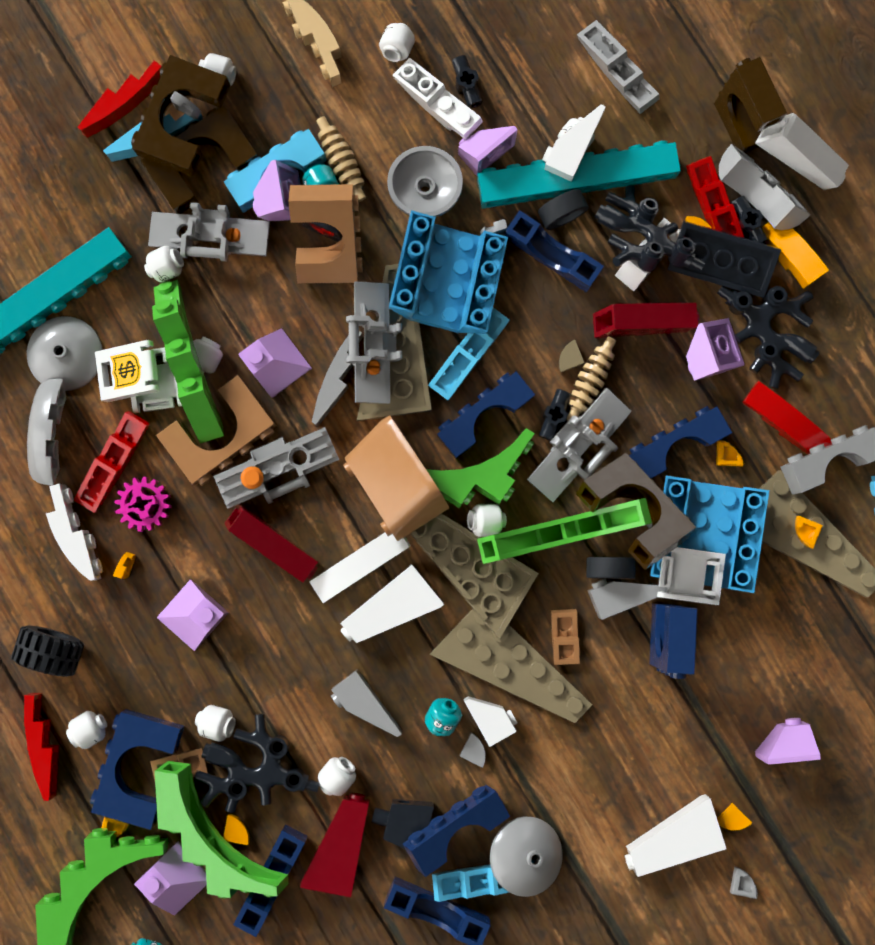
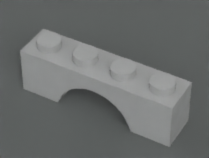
[781,425,875,495]

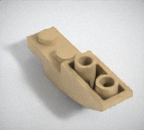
[282,0,341,87]

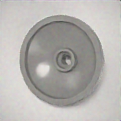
[387,146,463,217]
[27,316,103,391]
[490,816,563,897]

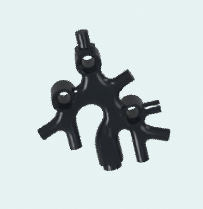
[594,185,706,272]
[717,286,820,389]
[194,714,320,813]

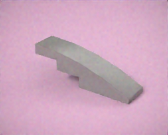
[577,20,660,114]
[312,331,363,427]

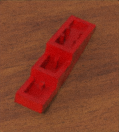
[77,61,161,138]
[686,156,744,238]
[742,381,832,454]
[74,411,150,513]
[24,693,59,801]

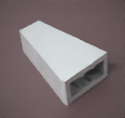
[755,113,849,190]
[340,565,444,643]
[624,794,726,877]

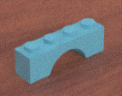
[224,129,327,213]

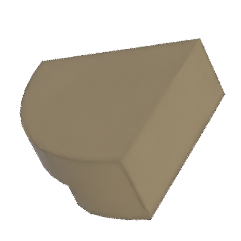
[559,340,584,373]

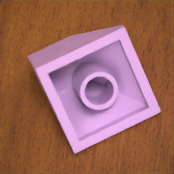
[458,126,517,176]
[253,160,301,221]
[686,318,744,380]
[238,328,312,398]
[157,579,229,651]
[755,718,821,765]
[134,841,207,916]

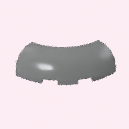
[719,144,810,230]
[27,379,66,486]

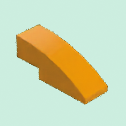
[762,222,829,289]

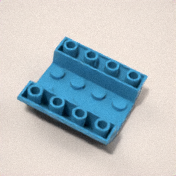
[389,210,508,334]
[650,476,770,593]

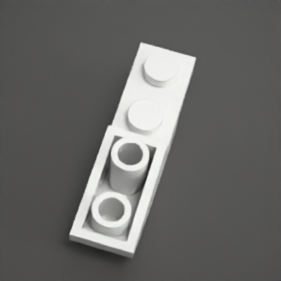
[393,58,482,140]
[46,484,103,581]

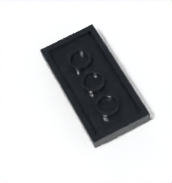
[667,220,781,298]

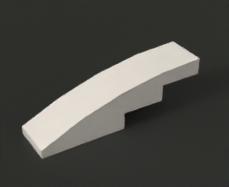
[310,533,411,603]

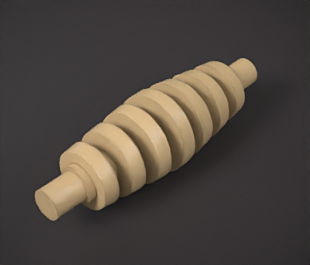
[316,116,366,202]
[566,337,616,420]

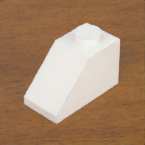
[464,696,517,747]

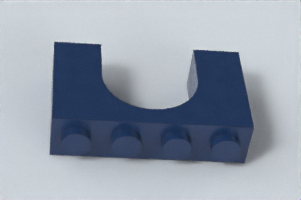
[649,603,697,679]
[90,709,185,830]

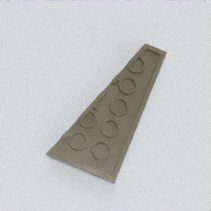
[357,264,431,421]
[759,470,875,598]
[410,514,539,639]
[430,608,592,723]

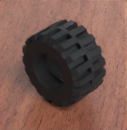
[11,625,84,677]

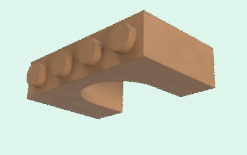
[288,184,363,284]
[156,375,277,486]

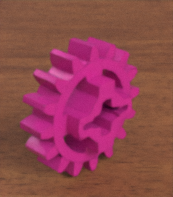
[114,477,172,532]

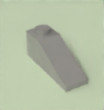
[587,579,667,620]
[331,669,402,737]

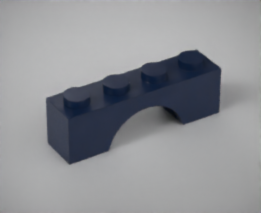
[504,210,604,293]
[437,371,535,459]
[629,406,732,478]
[403,785,510,877]
[233,824,308,937]
[384,876,490,945]

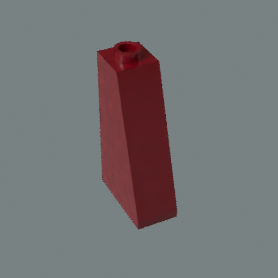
[593,303,700,338]
[224,504,318,583]
[300,792,370,897]

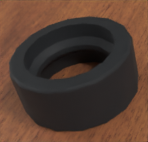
[538,189,589,230]
[587,557,635,579]

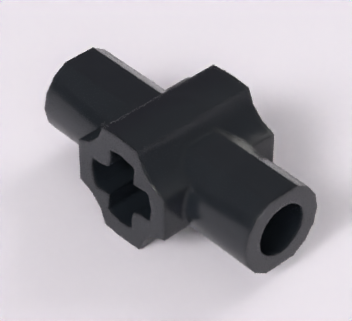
[452,55,483,109]
[730,196,768,243]
[539,389,571,441]

